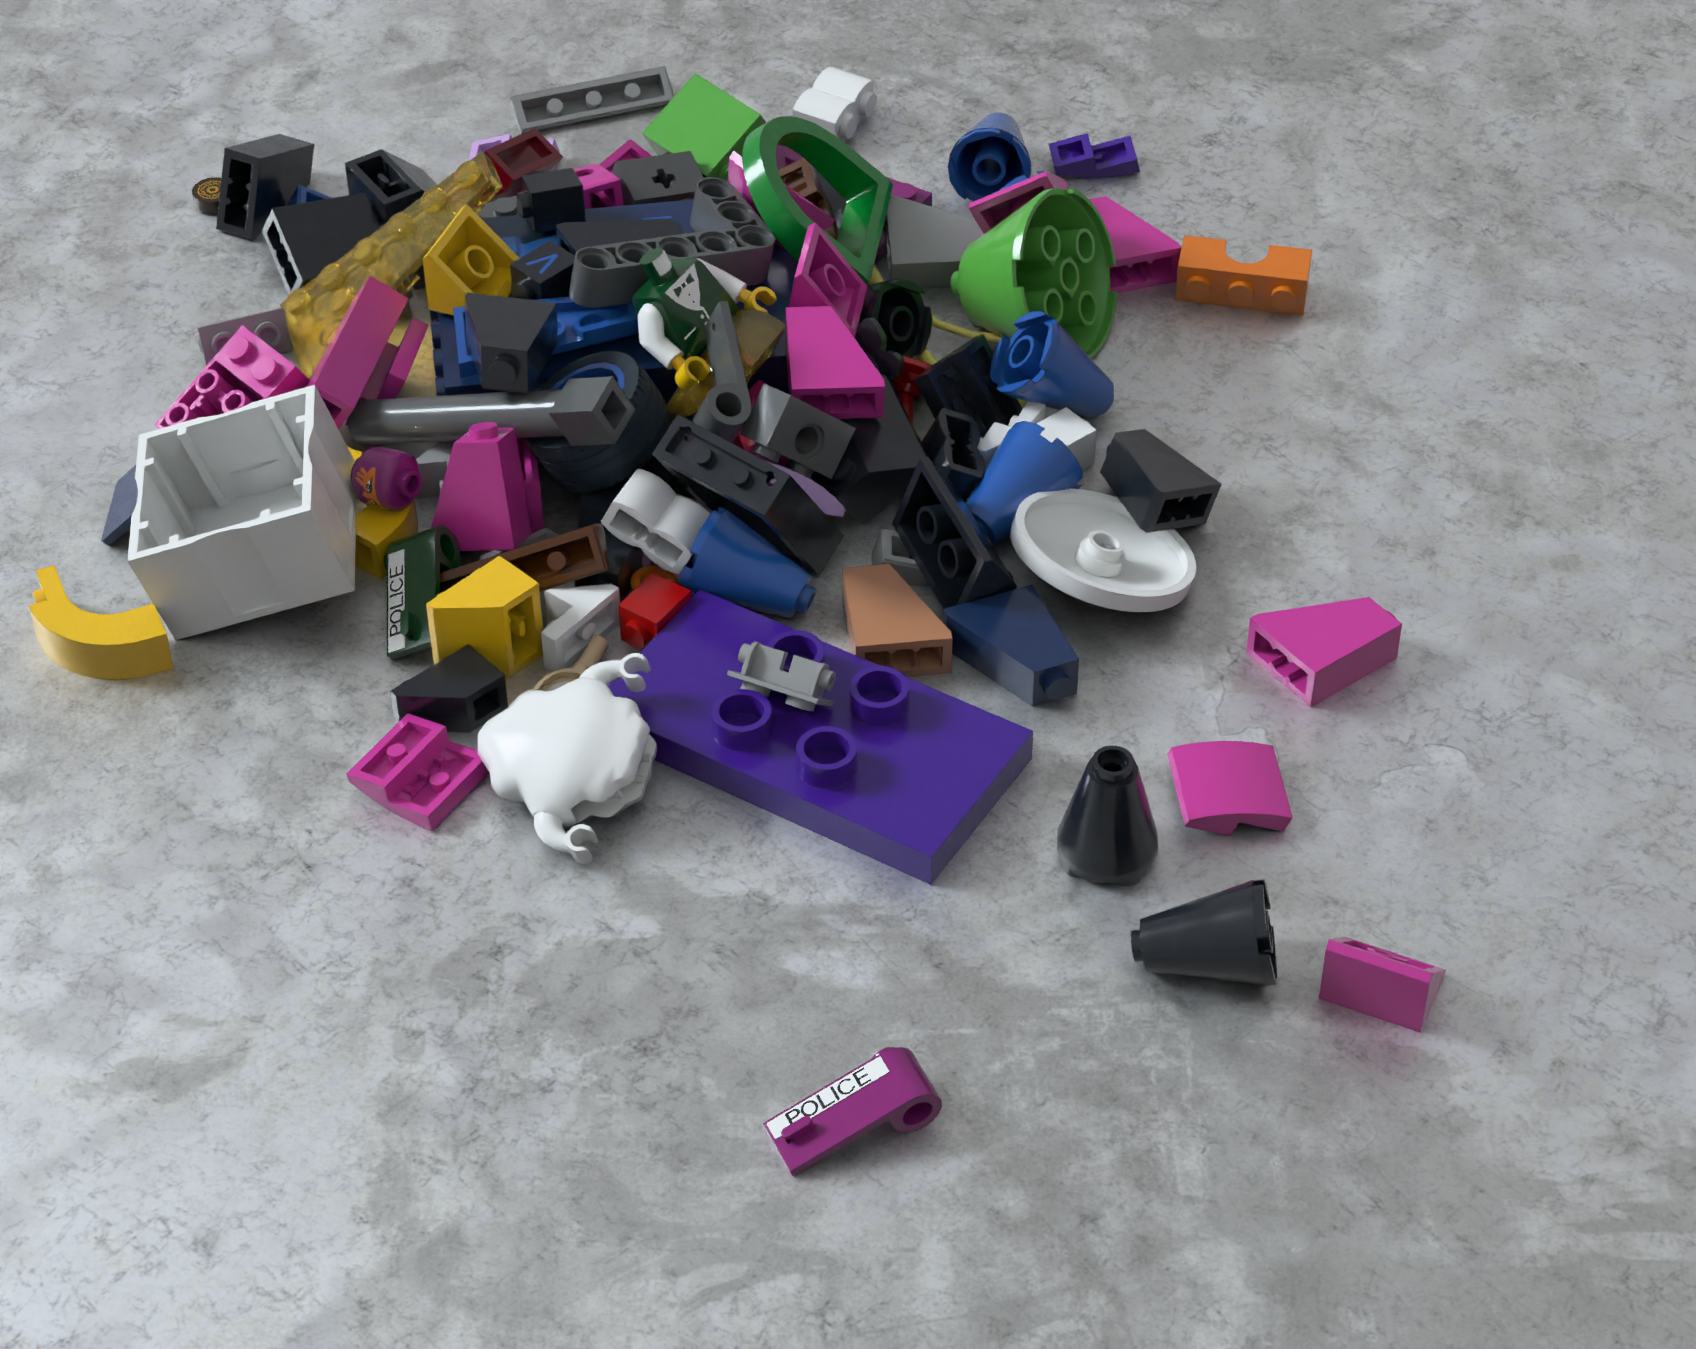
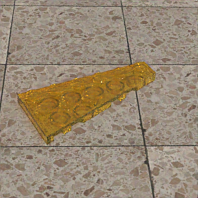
[280,152,503,379]

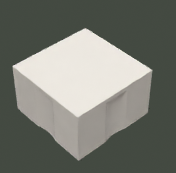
[128,385,357,640]

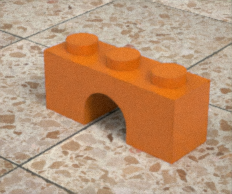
[1175,235,1312,315]

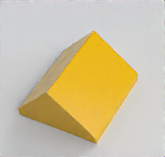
[423,204,519,316]

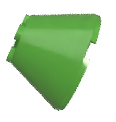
[951,188,1117,358]

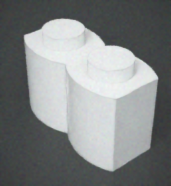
[792,67,877,141]
[601,469,710,574]

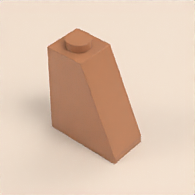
[842,564,952,677]

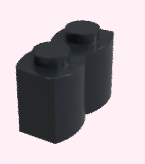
[922,408,985,502]

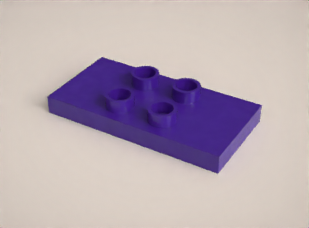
[608,590,1033,885]

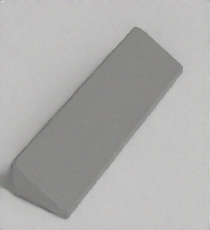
[509,66,674,134]

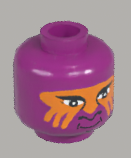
[350,446,422,511]

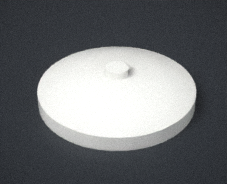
[1010,488,1197,612]

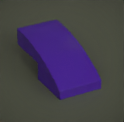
[1048,133,1140,179]

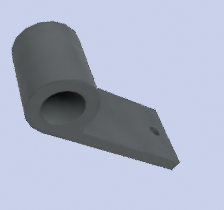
[692,301,751,444]

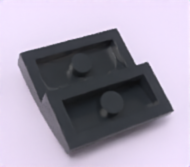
[914,334,1023,438]

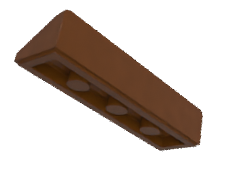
[440,523,610,593]

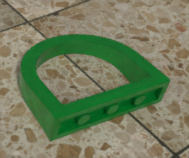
[742,116,893,284]

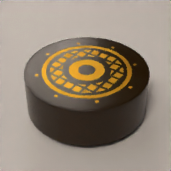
[192,177,221,214]

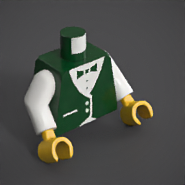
[632,248,776,390]

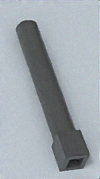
[347,376,635,446]

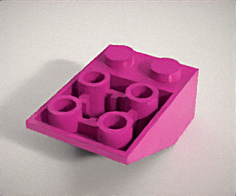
[154,325,310,429]

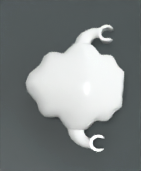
[477,653,657,864]

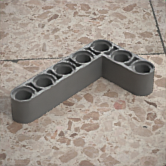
[569,177,776,308]

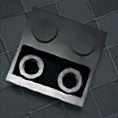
[345,149,453,245]

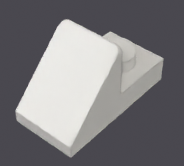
[541,584,620,672]

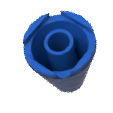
[948,112,1031,202]
[990,311,1114,419]
[966,421,1083,546]
[679,507,817,619]

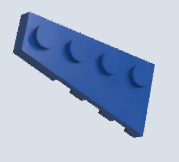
[453,297,639,378]

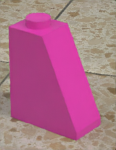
[1089,196,1181,294]
[785,306,885,419]
[431,422,532,551]
[1246,597,1402,707]

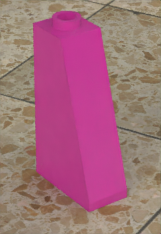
[306,276,409,430]

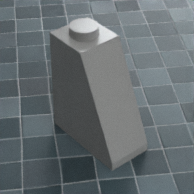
[884,195,984,288]

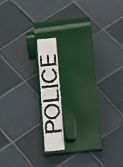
[384,525,461,660]

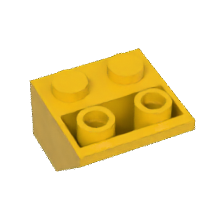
[426,556,543,677]

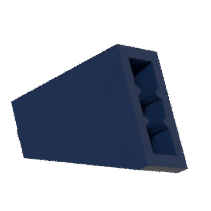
[943,585,1079,707]

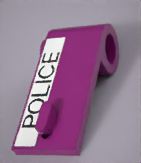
[763,1047,942,1177]

